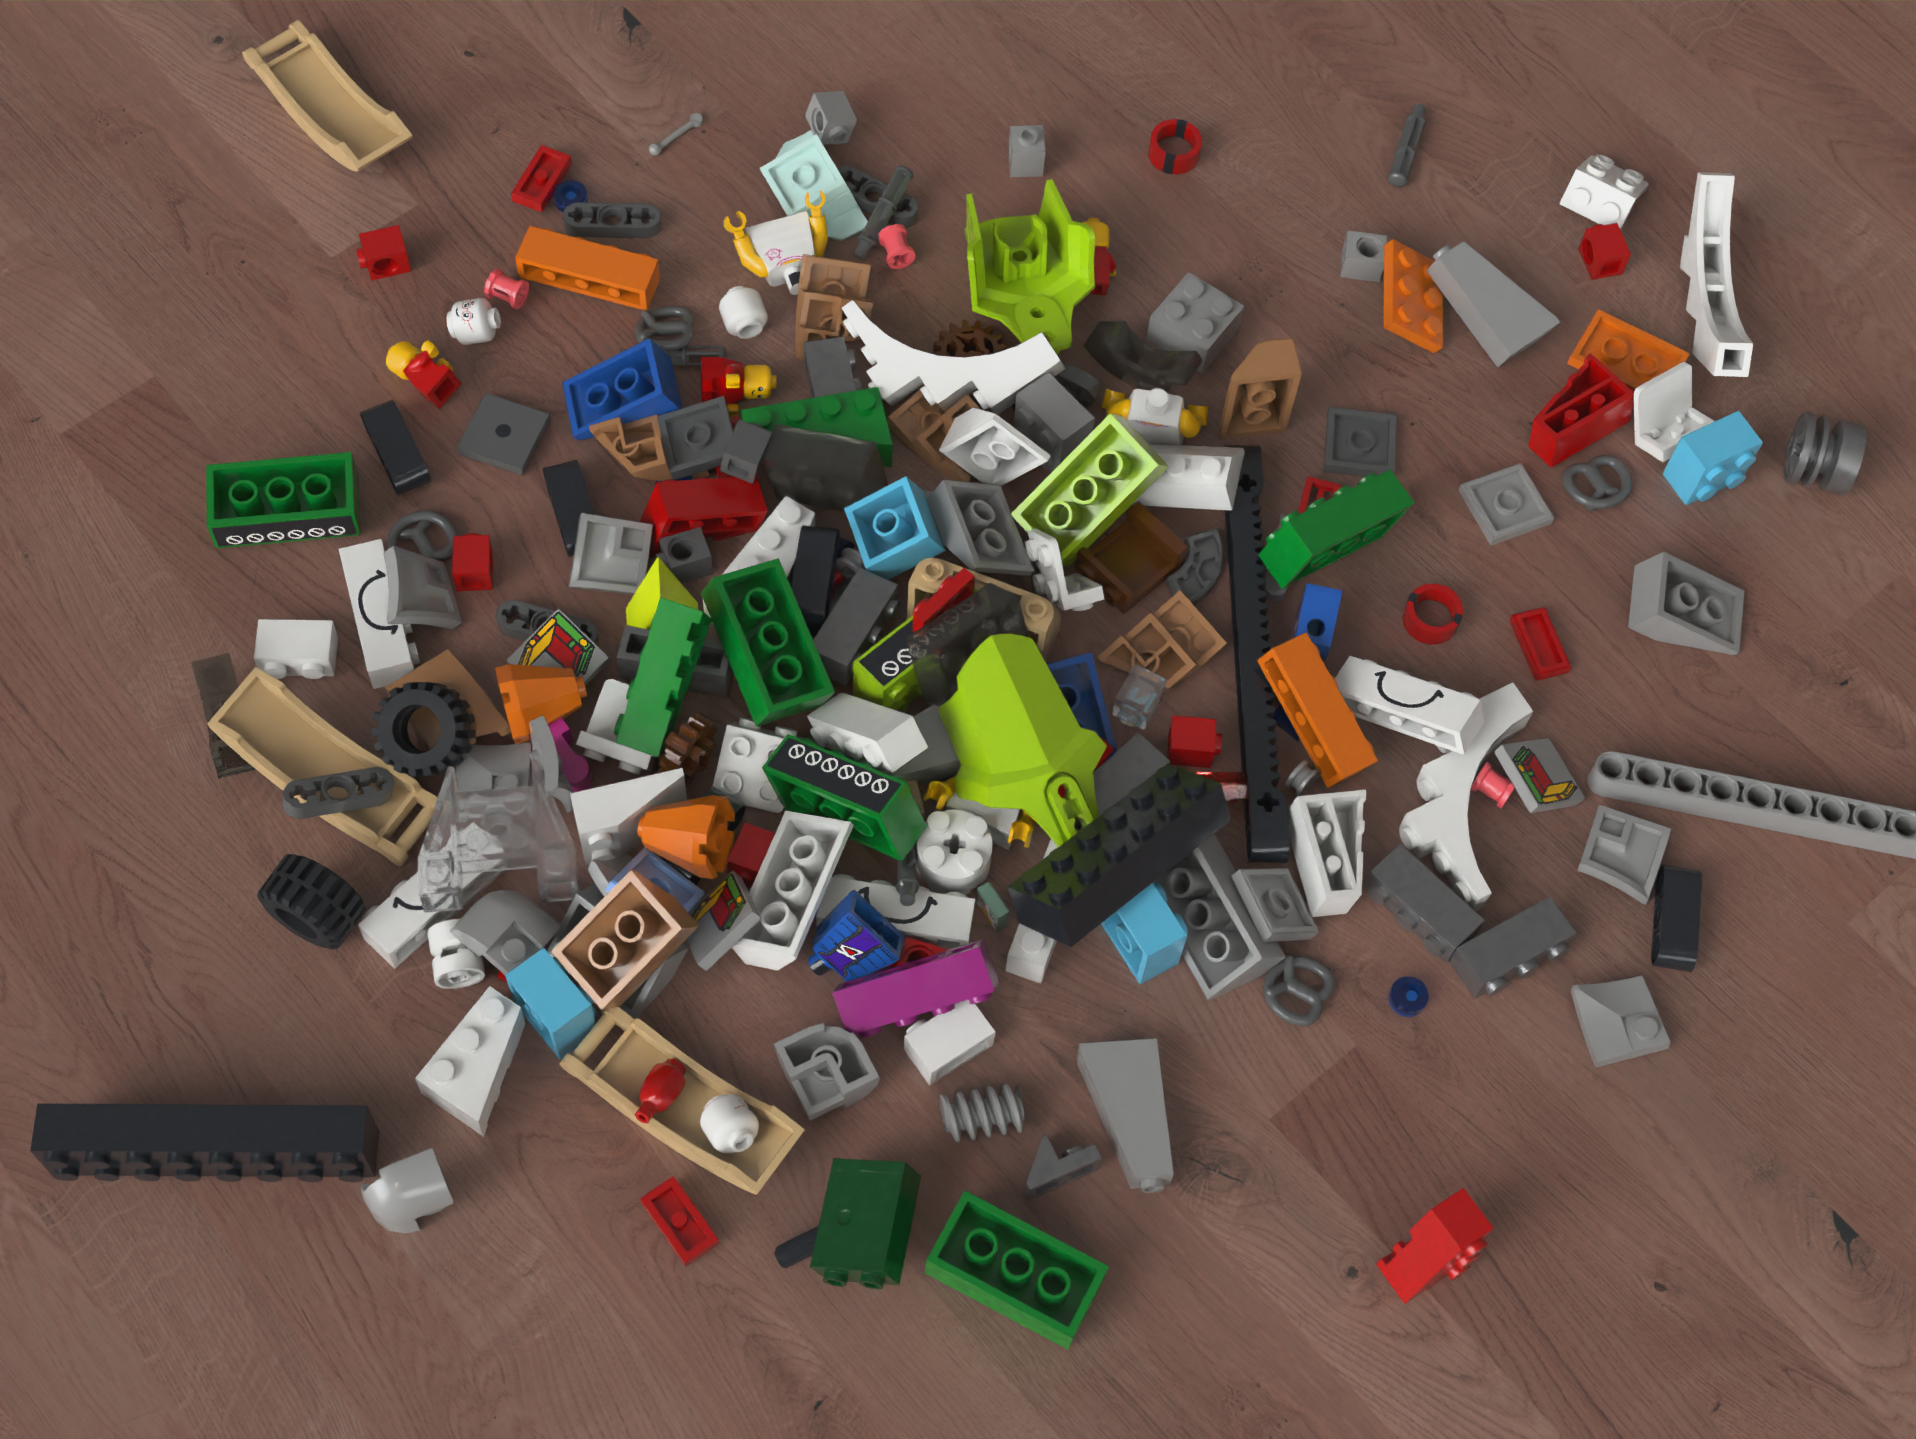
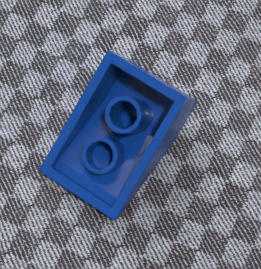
[562,338,682,440]
[1046,653,1117,761]

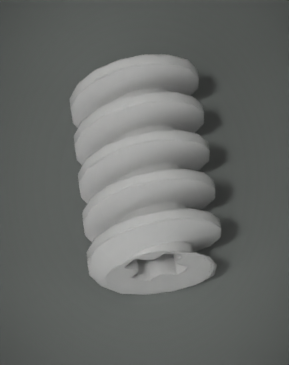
[940,1082,1024,1143]

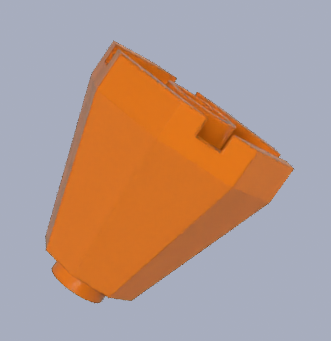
[495,664,588,745]
[637,795,735,879]

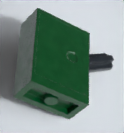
[774,1158,921,1289]

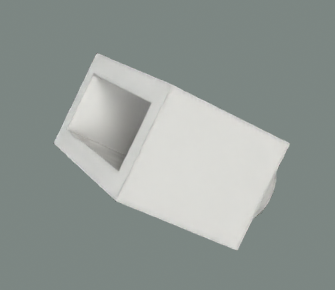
[254,619,339,679]
[904,1000,995,1086]

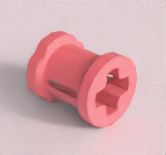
[878,224,916,269]
[484,268,529,310]
[1470,761,1515,809]

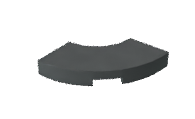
[1166,528,1224,606]

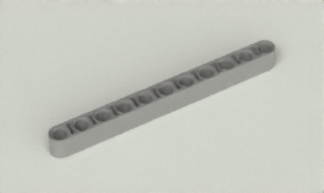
[1587,751,1916,859]

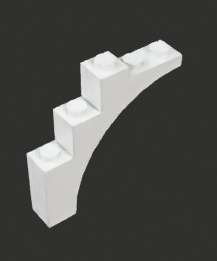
[1680,172,1753,377]
[842,300,1066,415]
[1399,683,1533,912]

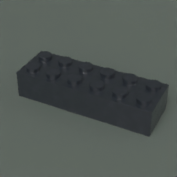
[1007,764,1231,947]

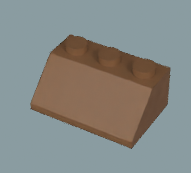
[1218,338,1302,439]
[551,870,699,1010]

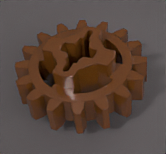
[933,320,1007,390]
[657,712,717,784]

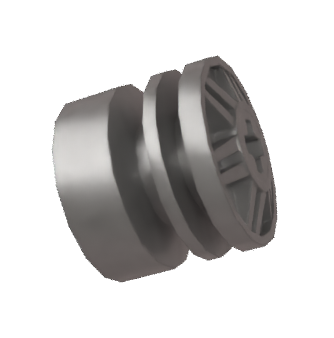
[1783,411,1867,495]

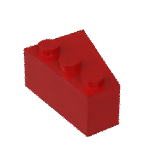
[1528,353,1634,468]
[640,476,768,558]
[1376,1187,1494,1304]

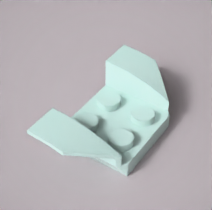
[760,130,868,241]

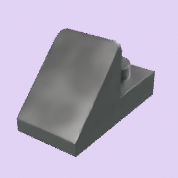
[1024,1133,1102,1201]

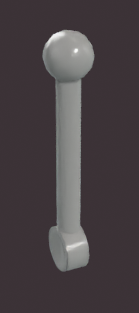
[649,113,703,156]

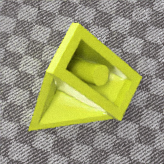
[626,557,698,630]

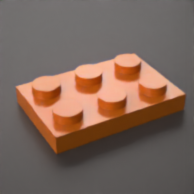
[1383,239,1443,353]
[1567,309,1690,392]

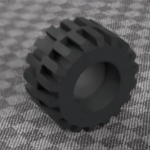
[371,682,476,777]
[257,854,366,949]

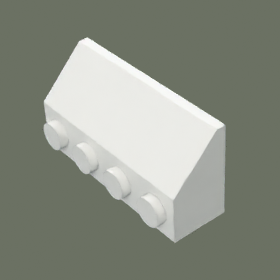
[1132,444,1244,510]
[732,811,853,971]

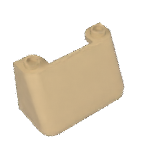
[907,557,1062,662]

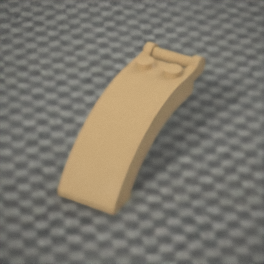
[242,20,413,172]
[207,667,447,866]
[560,1007,805,1195]

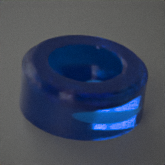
[554,180,588,212]
[1388,976,1429,1017]

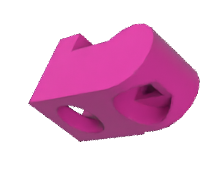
[530,718,592,792]

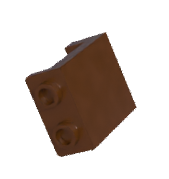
[1075,501,1188,614]

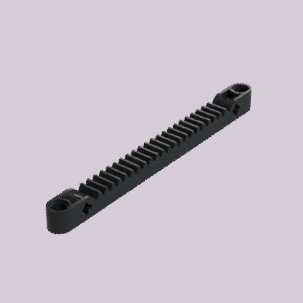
[1224,445,1289,863]

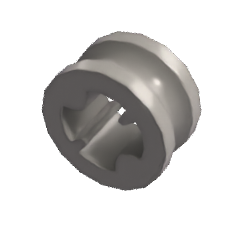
[836,548,868,581]
[1285,760,1320,796]

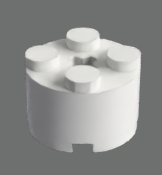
[916,809,993,894]

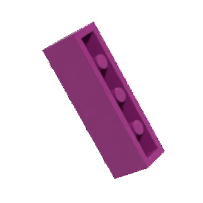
[832,939,999,1038]

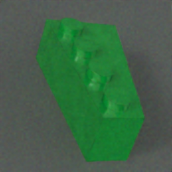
[741,387,893,467]
[614,597,713,758]

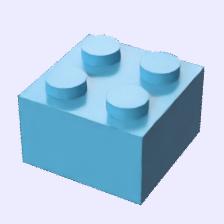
[1663,411,1763,505]
[844,476,946,580]
[1101,882,1188,985]
[505,948,598,1060]

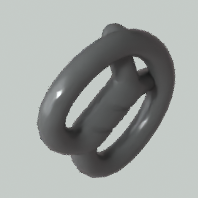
[635,306,694,351]
[1562,455,1632,511]
[387,510,459,561]
[1263,954,1335,1026]

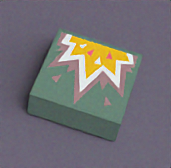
[976,882,1010,932]

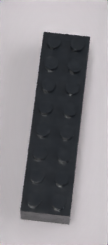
[30,1103,379,1182]

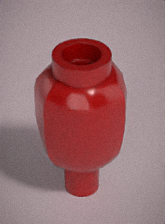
[635,1059,686,1123]

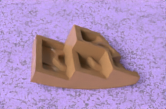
[795,254,873,360]
[886,390,981,482]
[589,414,710,481]
[1097,590,1229,689]
[385,649,511,750]

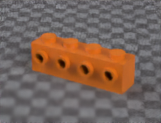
[515,226,660,310]
[1257,632,1378,788]

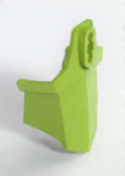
[964,179,1095,355]
[937,634,1107,847]

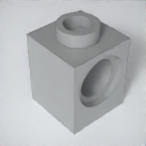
[805,91,857,145]
[1008,125,1046,177]
[1340,230,1387,282]

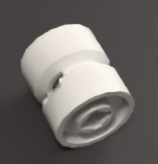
[427,919,485,989]

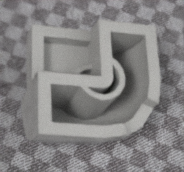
[450,889,561,975]
[774,1023,880,1121]
[360,1148,454,1234]

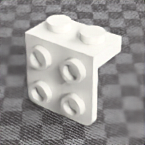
[1559,154,1649,230]
[1634,362,1715,462]
[1026,529,1104,611]
[576,679,657,775]
[713,717,803,813]

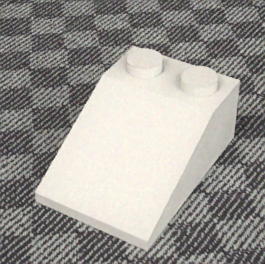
[939,408,1051,486]
[570,768,687,865]

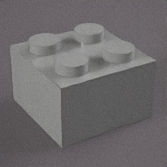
[1146,272,1245,374]
[1013,372,1095,472]

